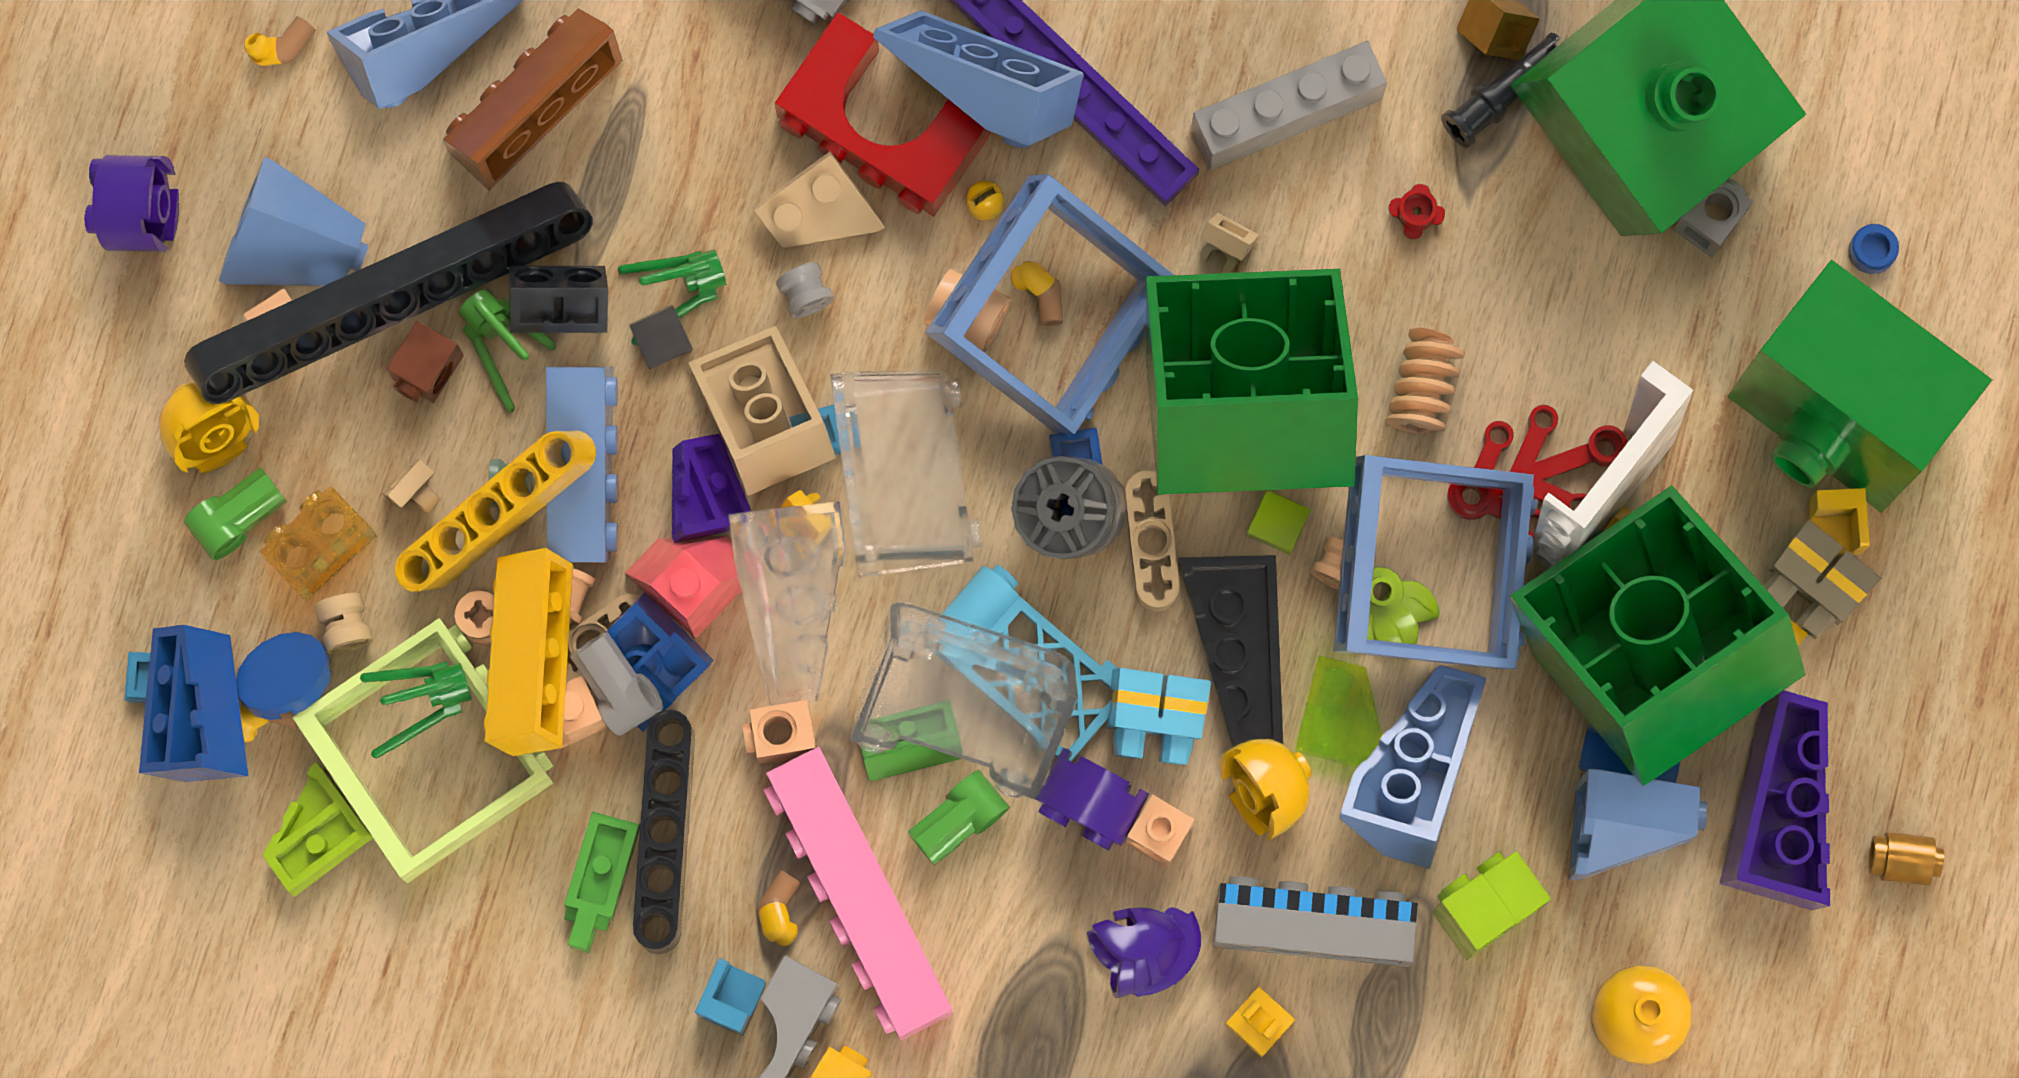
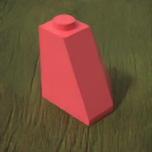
[625,536,762,639]

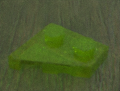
[1295,655,1382,767]

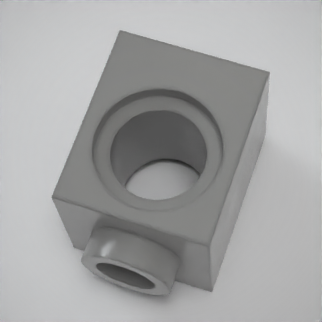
[1674,178,1753,258]

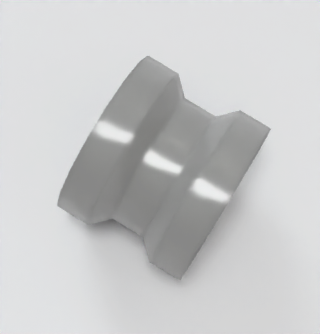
[776,262,834,319]

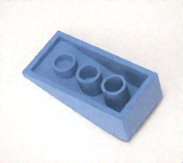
[873,10,1084,148]

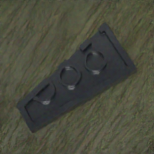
[1178,555,1283,748]

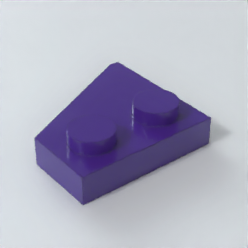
[672,434,755,543]

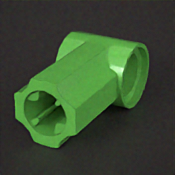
[183,467,287,561]
[908,770,1010,866]

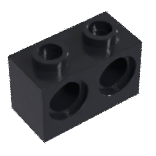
[509,266,608,333]

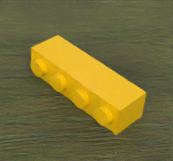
[484,548,573,756]

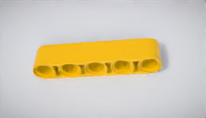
[394,430,596,592]

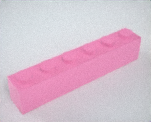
[763,747,953,1041]

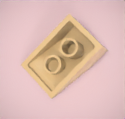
[688,326,836,496]

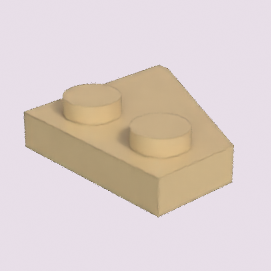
[754,151,885,248]

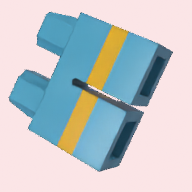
[1107,668,1211,765]

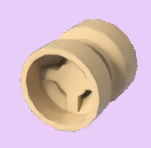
[314,592,373,654]

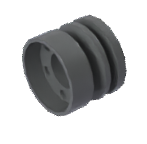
[1011,456,1127,559]

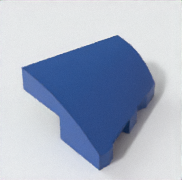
[606,592,713,732]

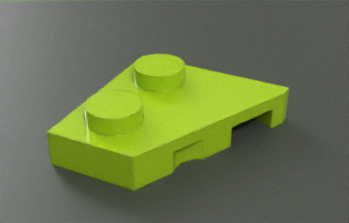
[262,762,373,897]

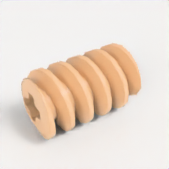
[1385,327,1466,434]

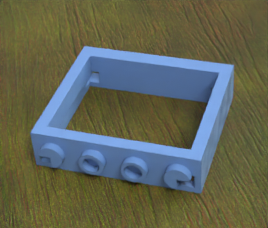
[925,174,1174,434]
[1333,455,1538,670]

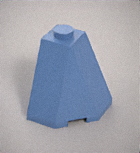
[218,157,368,286]
[1569,769,1707,880]

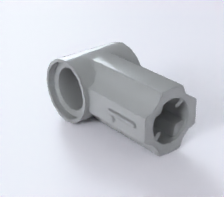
[570,632,663,736]

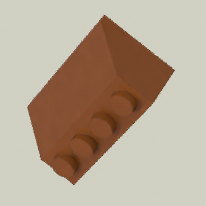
[443,8,623,191]

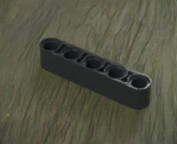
[633,709,695,954]

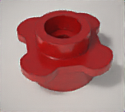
[1388,184,1445,239]

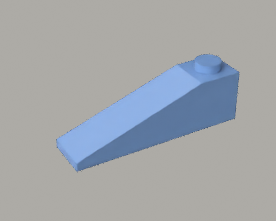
[327,0,523,109]
[1340,665,1486,869]

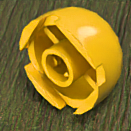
[159,381,259,473]
[1219,739,1312,840]
[1592,965,1692,1065]

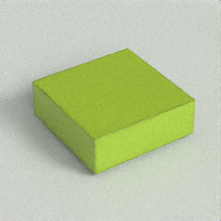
[1246,490,1311,555]

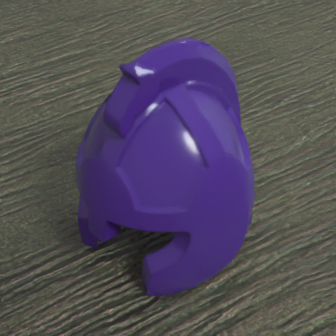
[1087,907,1201,998]

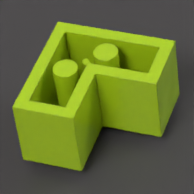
[1432,851,1551,961]

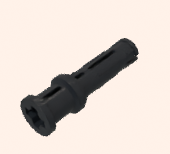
[1441,32,1564,148]

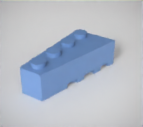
[546,367,619,562]

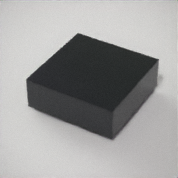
[629,305,693,369]

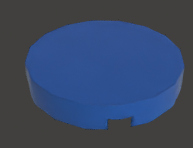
[236,632,332,720]

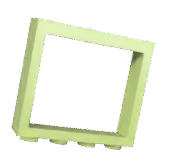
[292,618,553,883]

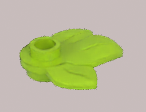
[1367,567,1440,645]

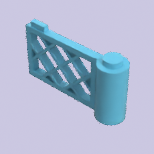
[920,565,1117,762]

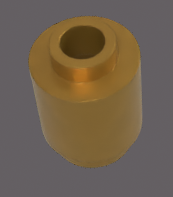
[1868,832,1944,886]

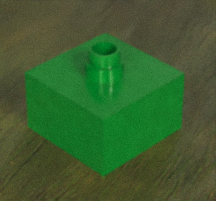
[1510,0,1807,236]
[1727,259,1993,513]
[1146,268,1358,495]
[1510,485,1806,787]

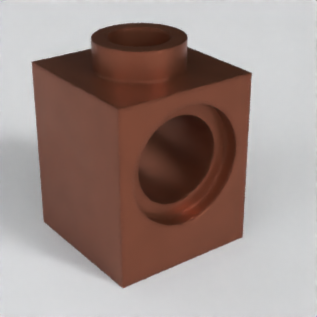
[386,321,464,404]

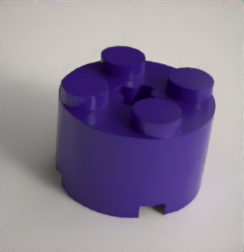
[84,155,179,252]
[1035,747,1150,851]

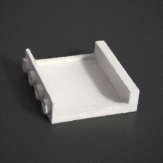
[1533,361,1693,568]

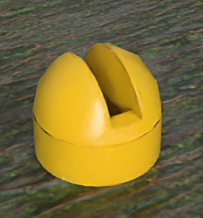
[966,180,1004,221]

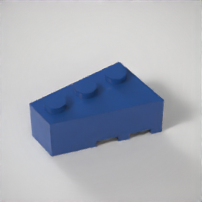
[139,625,248,782]

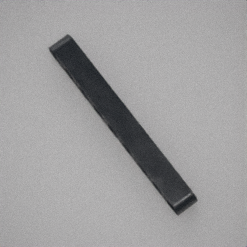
[184,182,593,404]

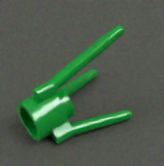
[618,249,727,345]
[360,661,472,759]

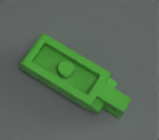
[564,811,640,953]

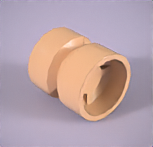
[923,268,1011,353]

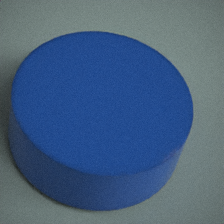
[1848,224,1899,274]

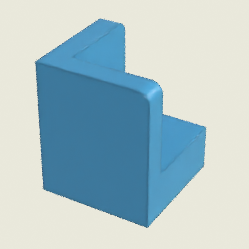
[695,958,766,1036]

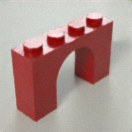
[775,12,992,217]

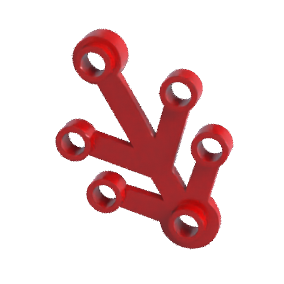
[1447,405,1627,538]

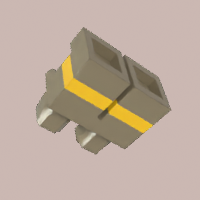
[1764,519,1881,639]

